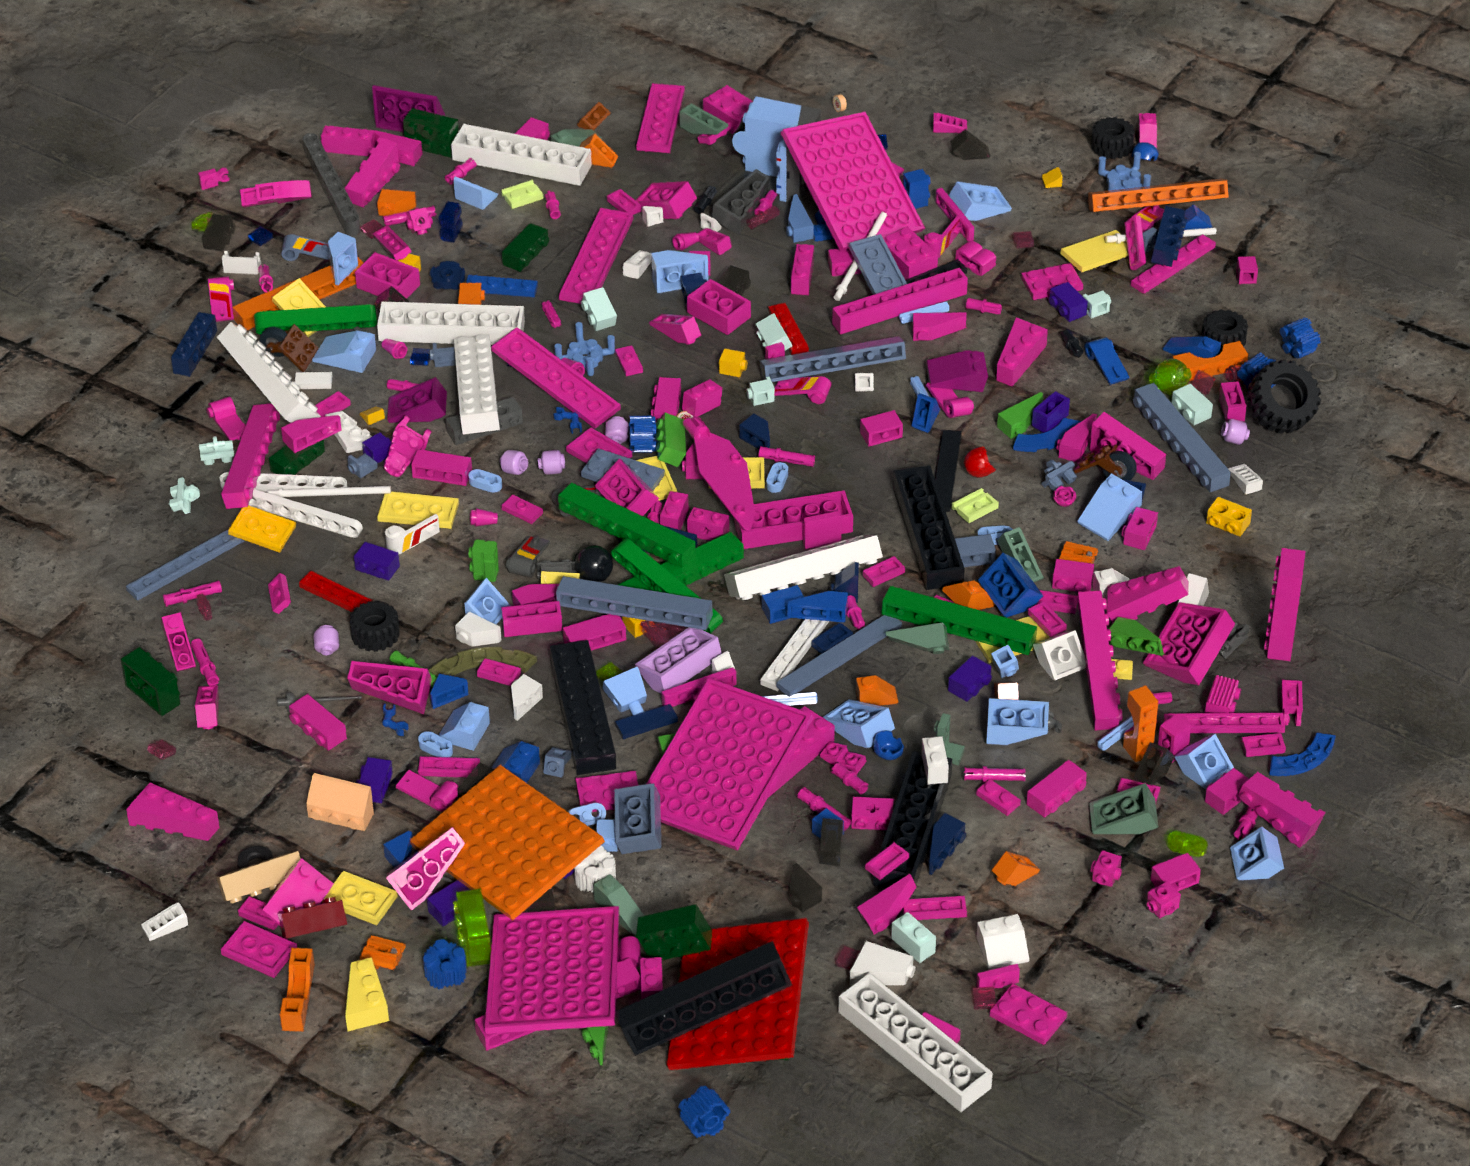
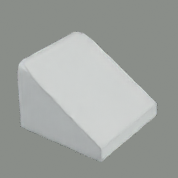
[642,206,663,227]
[701,213,722,232]
[855,373,874,391]
[712,651,735,674]

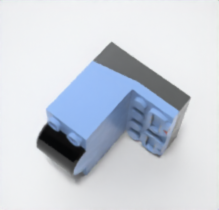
[731,96,821,203]

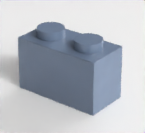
[955,534,996,567]

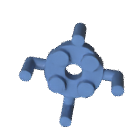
[1098,152,1151,191]
[554,322,615,376]

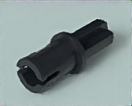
[693,186,717,215]
[1061,329,1083,358]

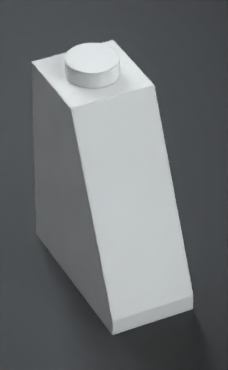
[1177,573,1209,606]
[850,941,915,986]

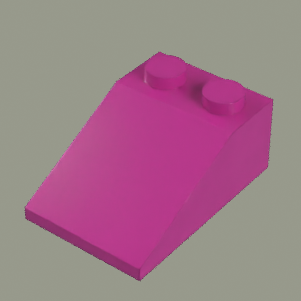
[635,181,697,219]
[595,458,659,516]
[261,858,334,926]

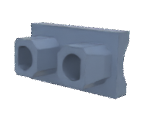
[1041,460,1077,491]

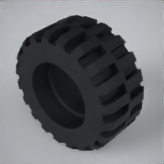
[1247,360,1321,434]

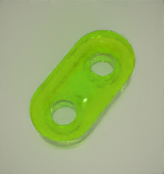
[1167,831,1208,857]

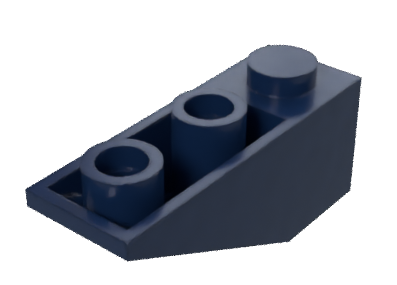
[929,813,966,875]

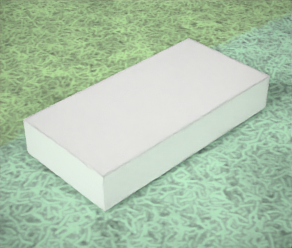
[295,372,333,389]

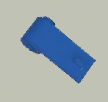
[1085,337,1130,385]

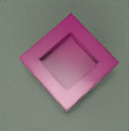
[765,342,785,359]

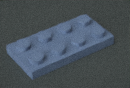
[848,234,907,295]
[581,448,665,491]

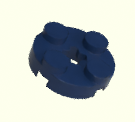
[430,261,465,290]

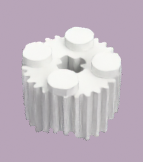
[574,846,616,892]

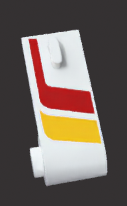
[385,514,440,554]

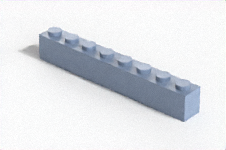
[760,336,906,382]
[1133,383,1231,492]
[556,576,713,630]

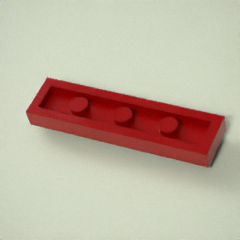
[768,303,809,355]
[299,571,372,612]

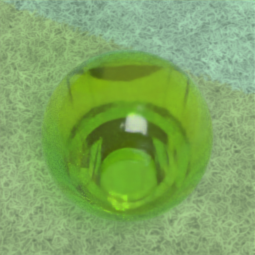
[1149,359,1192,395]

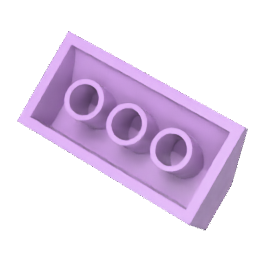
[635,627,722,694]

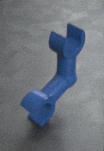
[553,407,582,434]
[382,704,409,736]

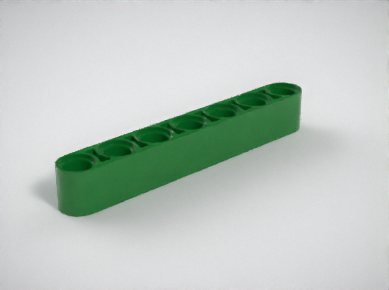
[254,305,378,335]
[611,538,723,634]

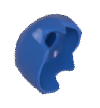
[1131,142,1158,161]
[873,731,904,760]

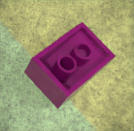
[926,350,988,392]
[387,377,447,423]

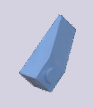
[786,194,814,243]

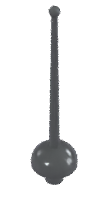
[277,692,362,712]

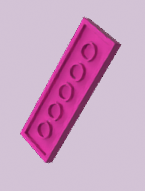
[637,83,685,153]

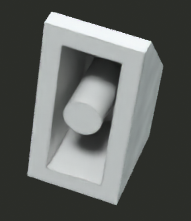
[1093,568,1130,600]
[455,612,501,647]
[511,674,543,721]

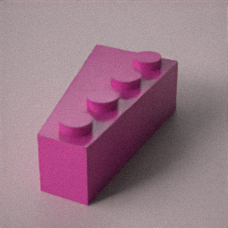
[345,137,400,207]
[996,317,1048,386]
[1090,412,1166,480]
[1107,566,1189,623]
[347,661,432,714]
[1238,772,1326,848]
[126,783,220,841]

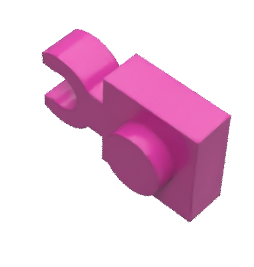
[198,168,229,190]

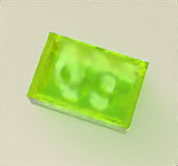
[453,889,491,967]

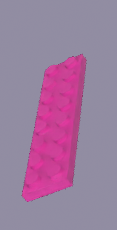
[559,208,634,304]
[491,327,621,429]

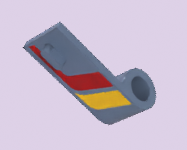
[281,234,329,261]

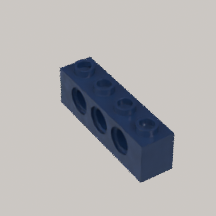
[1151,206,1187,267]
[171,312,217,377]

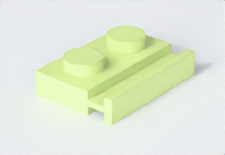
[501,180,543,209]
[952,488,999,523]

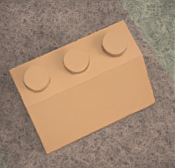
[306,773,374,831]

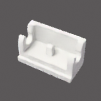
[222,251,261,274]

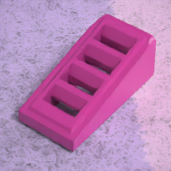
[933,113,967,133]
[697,228,732,255]

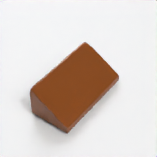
[577,102,611,131]

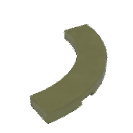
[428,647,537,677]

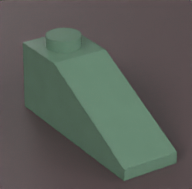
[680,103,729,134]
[551,129,602,147]
[997,527,1044,582]
[886,623,949,654]
[594,874,644,937]

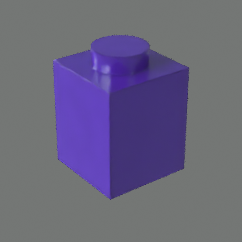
[362,433,391,463]

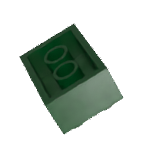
[403,108,459,158]
[121,647,181,716]
[636,904,712,960]

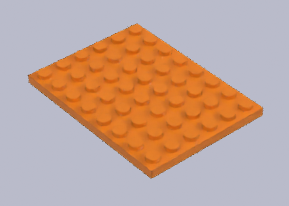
[410,765,605,921]

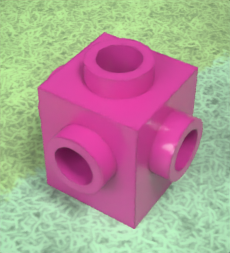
[406,207,433,235]
[1090,850,1122,887]
[1146,881,1181,919]

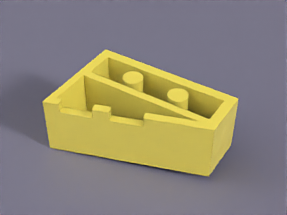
[345,957,389,1031]

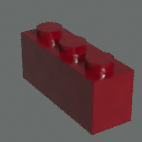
[277,896,347,939]

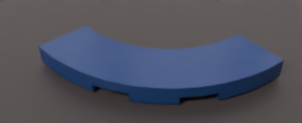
[1013,418,1081,452]
[1270,733,1336,776]

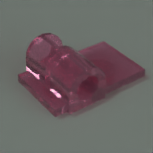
[641,620,688,649]

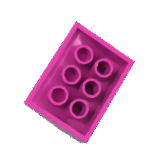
[1143,602,1235,685]

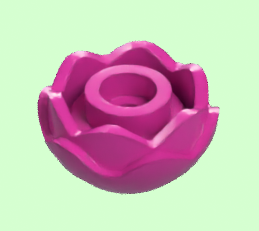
[1053,486,1076,507]

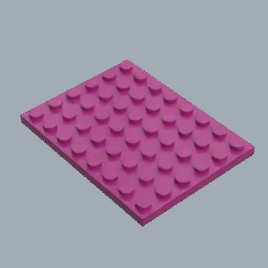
[780,112,925,251]
[647,678,813,851]
[485,906,620,1034]

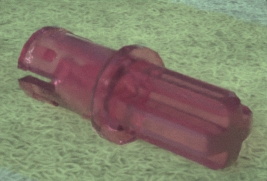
[747,206,780,230]

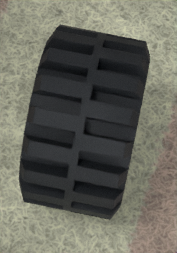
[1091,117,1135,159]
[1201,309,1248,353]
[350,601,400,652]

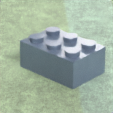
[614,783,662,854]

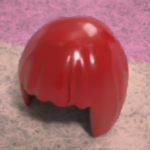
[964,446,996,478]

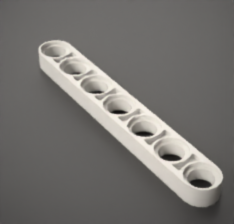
[219,472,347,492]
[249,489,363,538]

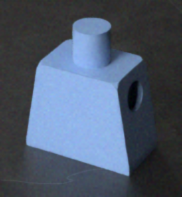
[603,666,647,716]

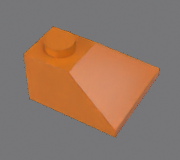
[942,580,995,610]

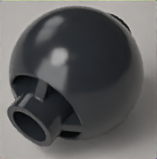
[574,545,613,582]

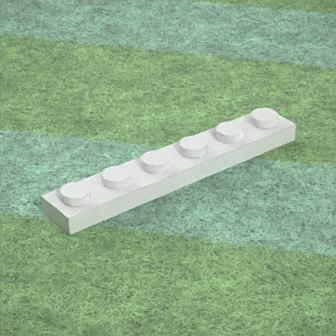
[760,619,829,691]

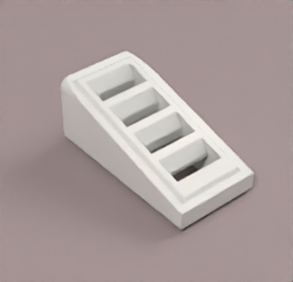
[623,250,652,279]
[1228,464,1263,495]
[141,902,188,941]

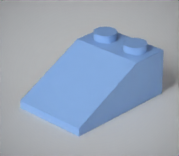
[949,182,1012,221]
[651,250,708,293]
[312,330,376,373]
[1078,473,1142,541]
[986,698,1049,745]
[823,699,895,748]

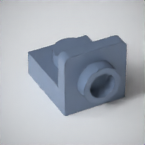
[1143,227,1158,253]
[430,343,456,367]
[347,454,378,478]
[544,747,572,777]

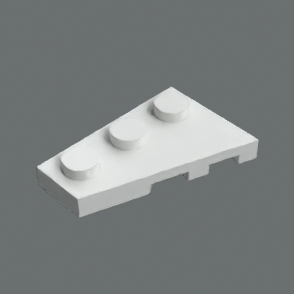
[325,411,372,453]

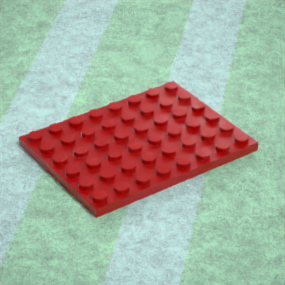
[667,918,809,1070]

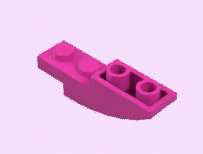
[240,180,312,208]

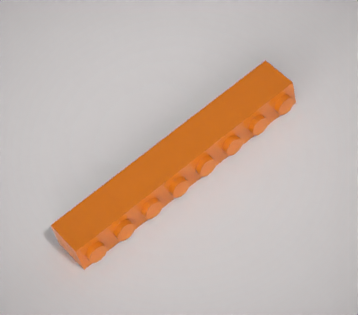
[1088,179,1228,212]
[232,256,363,330]

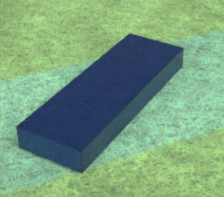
[615,704,678,739]

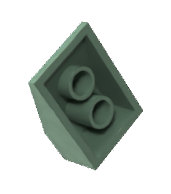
[1089,783,1158,834]

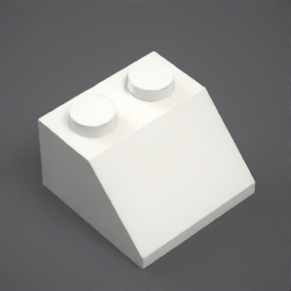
[1033,630,1086,680]
[977,914,1029,970]

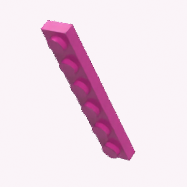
[1131,234,1216,294]
[1163,713,1285,733]

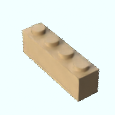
[216,851,301,903]

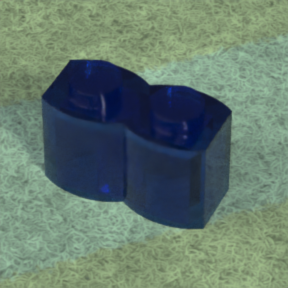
[439,201,463,243]

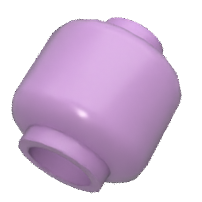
[605,416,629,444]
[1221,419,1250,445]
[500,450,528,475]
[538,450,565,475]
[313,625,339,655]

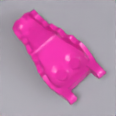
[384,415,432,477]

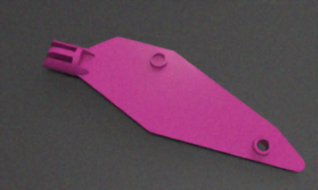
[683,416,755,531]

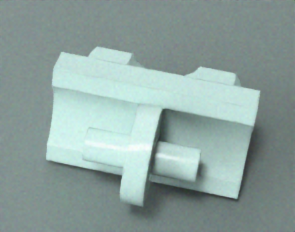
[199,436,234,465]
[169,477,200,514]

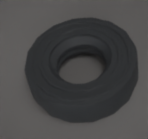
[237,846,274,869]

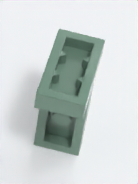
[921,713,965,765]

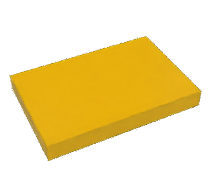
[228,505,296,553]

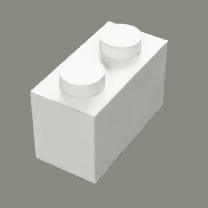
[922,736,949,784]

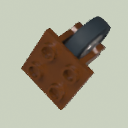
[259,324,319,372]
[1074,444,1137,481]

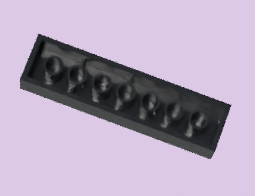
[893,465,965,590]
[550,640,616,775]
[873,751,953,894]
[615,941,792,1056]

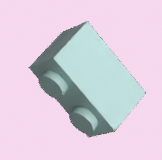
[581,287,617,331]
[756,313,793,350]
[1172,384,1213,425]
[891,912,936,963]

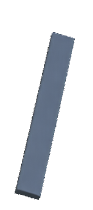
[126,529,245,601]
[776,615,902,697]

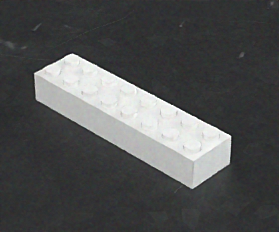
[451,124,592,186]
[377,302,525,345]
[217,322,321,423]
[454,334,500,434]
[724,534,883,600]
[839,973,992,1112]

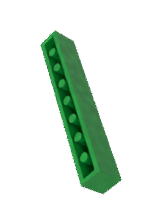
[558,482,696,568]
[618,532,744,617]
[882,586,1037,656]

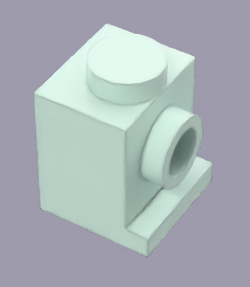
[1083,291,1111,318]
[746,377,775,406]

